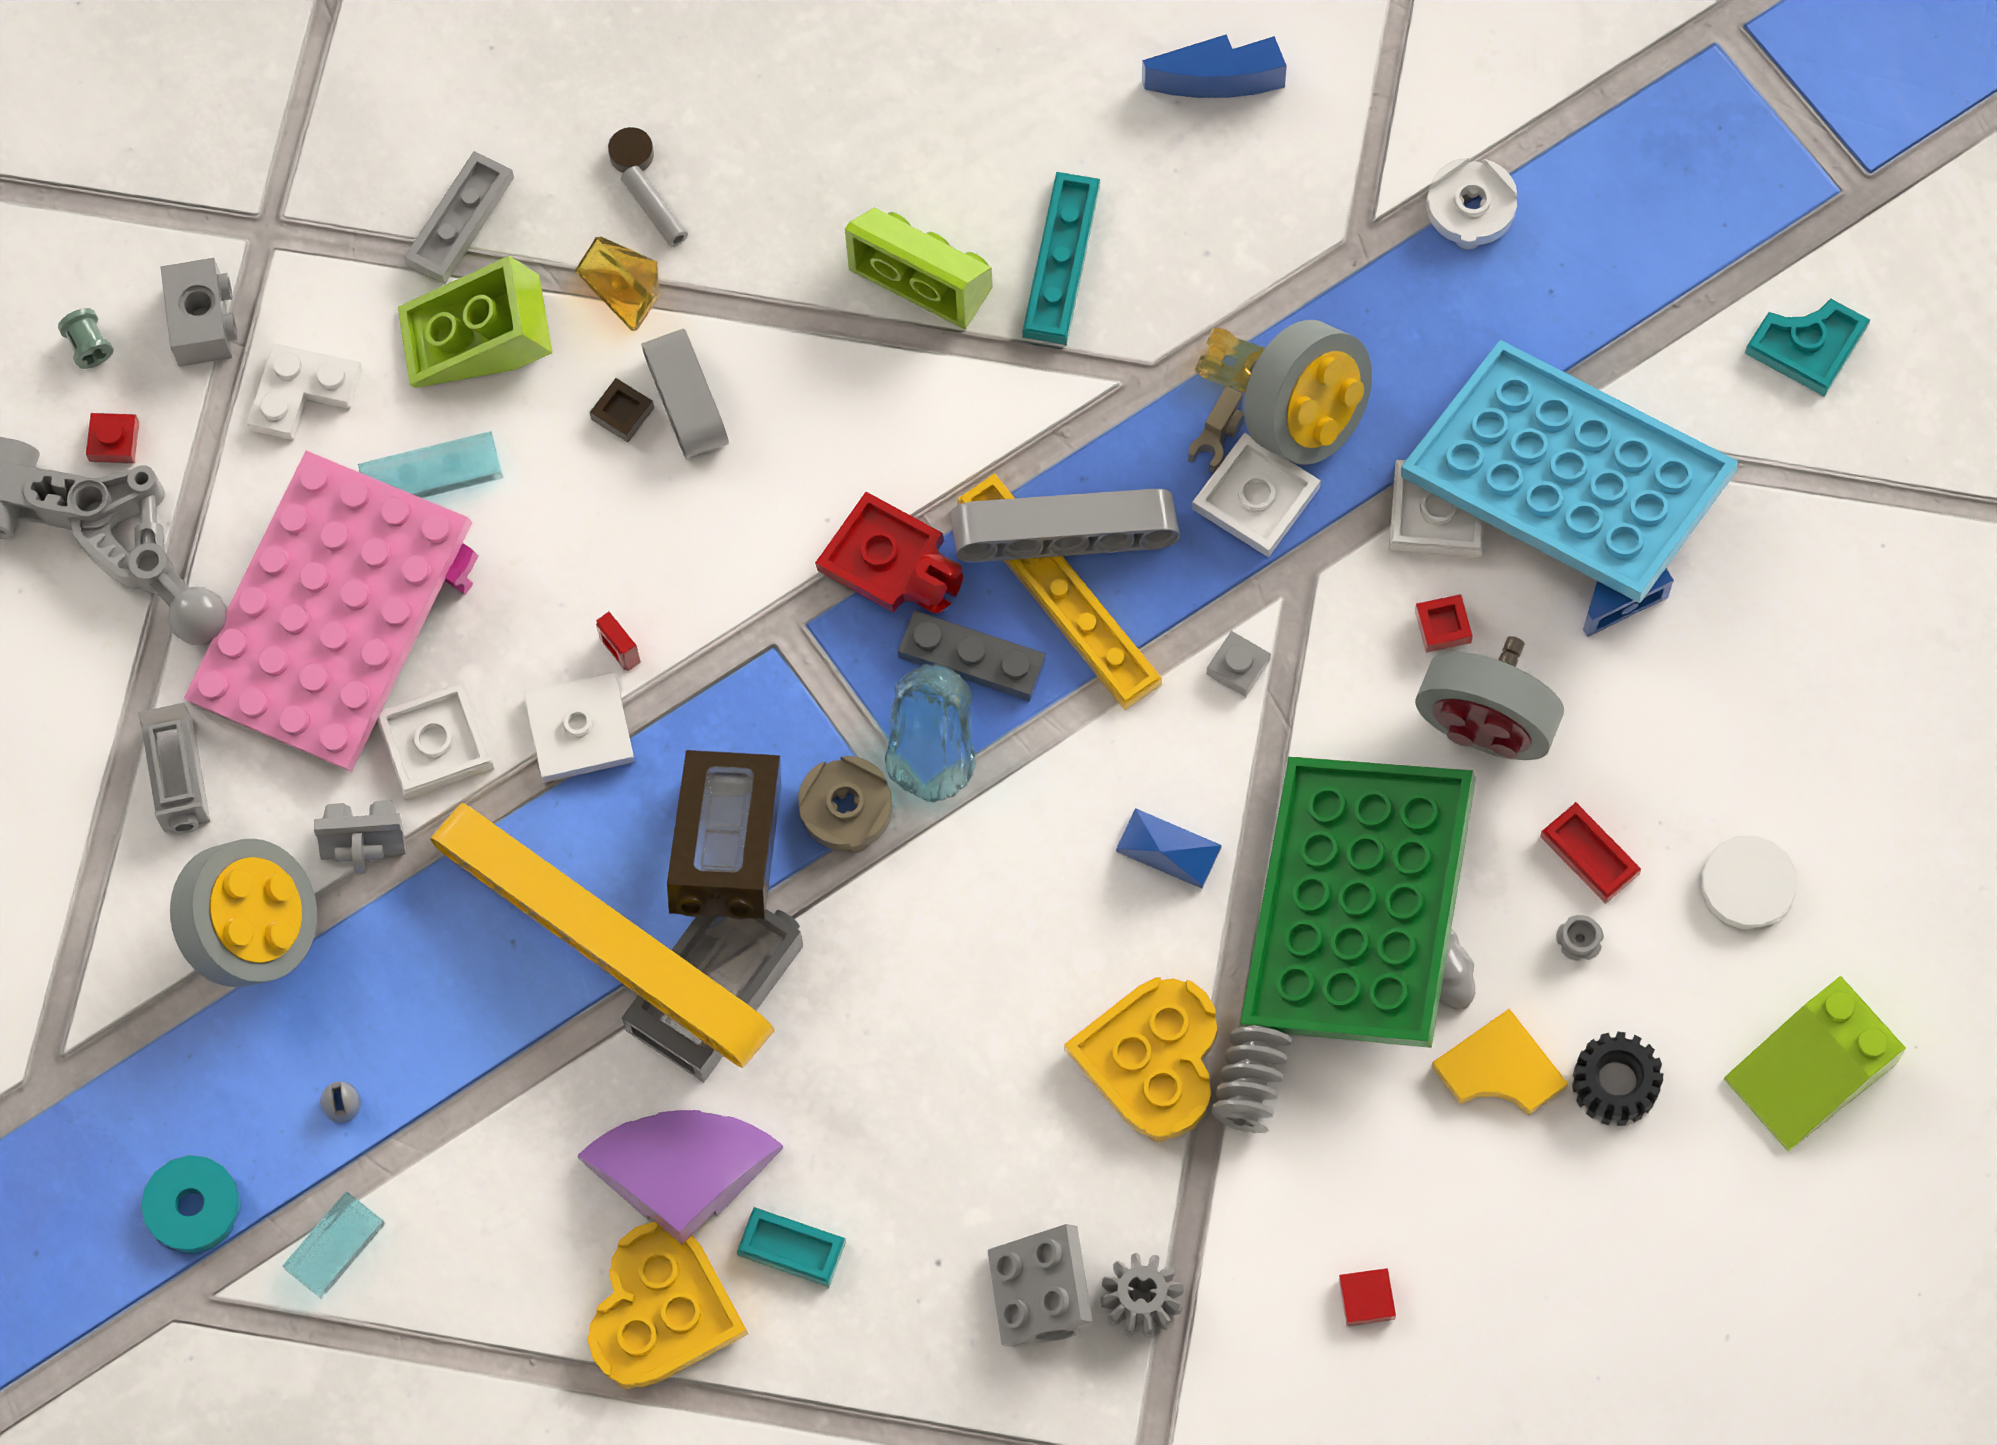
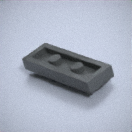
[898,610,1046,701]

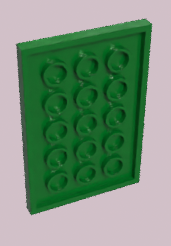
[1240,756,1476,1048]

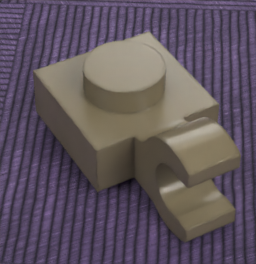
[1188,386,1245,474]

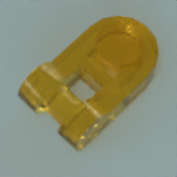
[1195,328,1265,393]

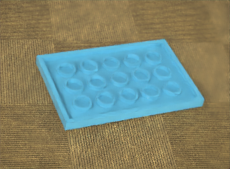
[1401,340,1738,603]

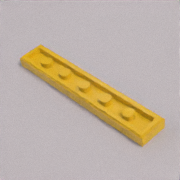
[958,473,1162,710]

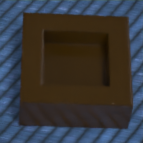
[589,378,654,442]

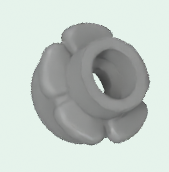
[1556,915,1604,961]

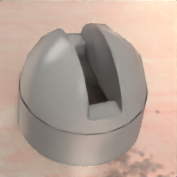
[320,1082,361,1123]

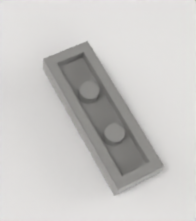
[404,151,514,284]

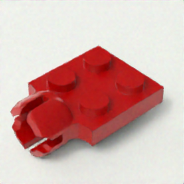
[815,491,964,613]

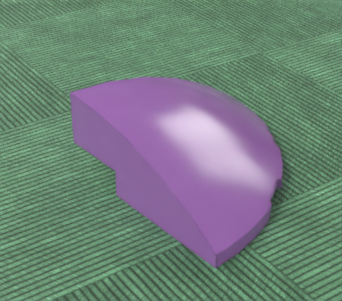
[577,1110,783,1245]

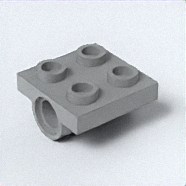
[987,1224,1092,1347]

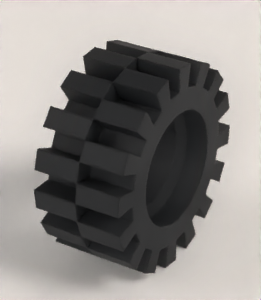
[1572,1031,1664,1126]

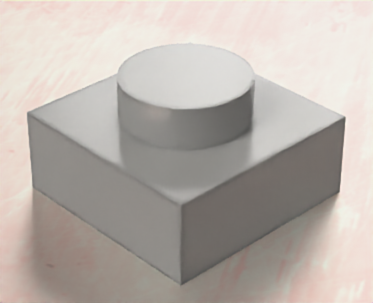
[1206,631,1271,697]

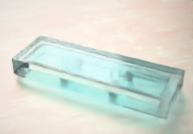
[358,431,503,498]

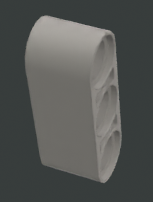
[641,328,729,459]

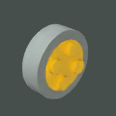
[1244,320,1372,465]
[170,839,317,987]

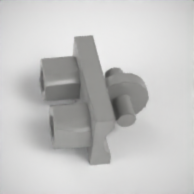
[314,800,406,874]

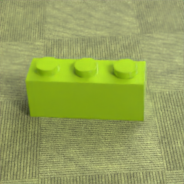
[844,207,993,330]

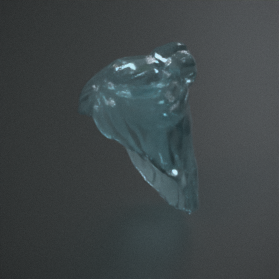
[885,664,976,803]

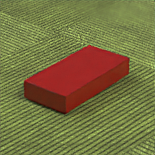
[1540,802,1642,904]

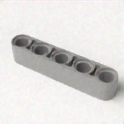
[950,489,1180,562]

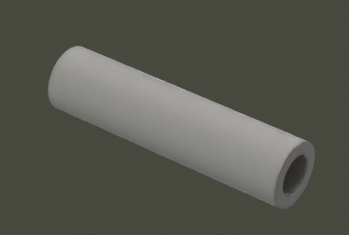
[621,166,688,247]

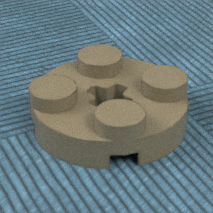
[798,756,893,853]

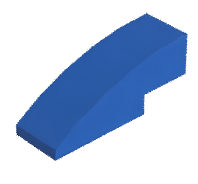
[1142,34,1287,98]

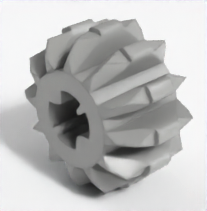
[1100,1253,1184,1338]

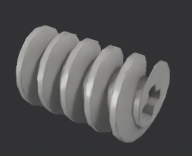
[1211,1025,1292,1133]

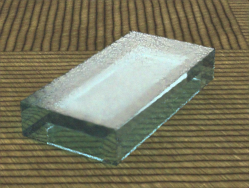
[282,1191,385,1299]

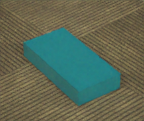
[737,1207,846,1287]

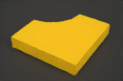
[1431,1008,1568,1116]

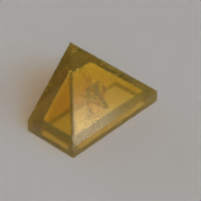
[575,236,659,331]

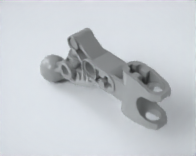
[0,437,227,645]

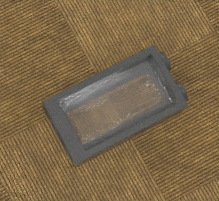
[622,909,803,1083]

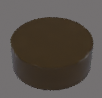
[608,127,654,173]

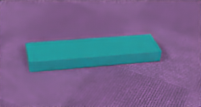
[1022,172,1100,345]

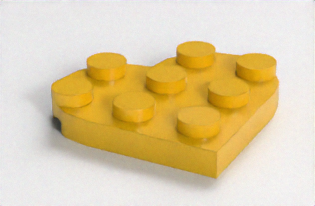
[1064,977,1217,1142]
[587,1221,748,1389]

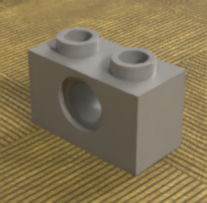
[160,258,238,367]

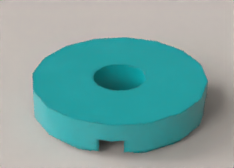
[141,1155,241,1254]

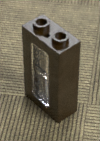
[667,750,782,920]

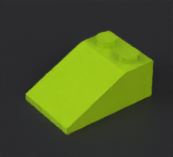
[398,256,553,388]
[1724,975,1906,1152]

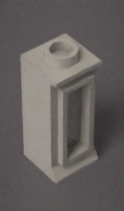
[138,703,210,833]

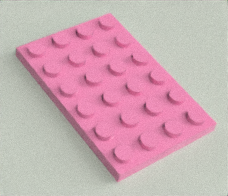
[184,450,473,773]

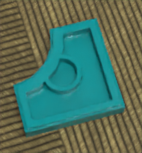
[1745,298,1871,397]

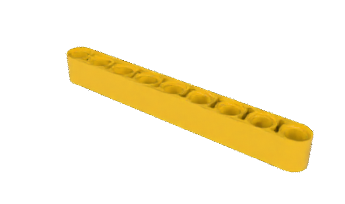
[430,802,775,1068]

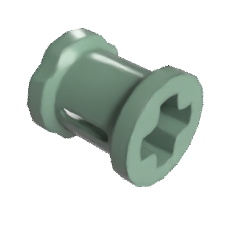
[57,308,114,369]

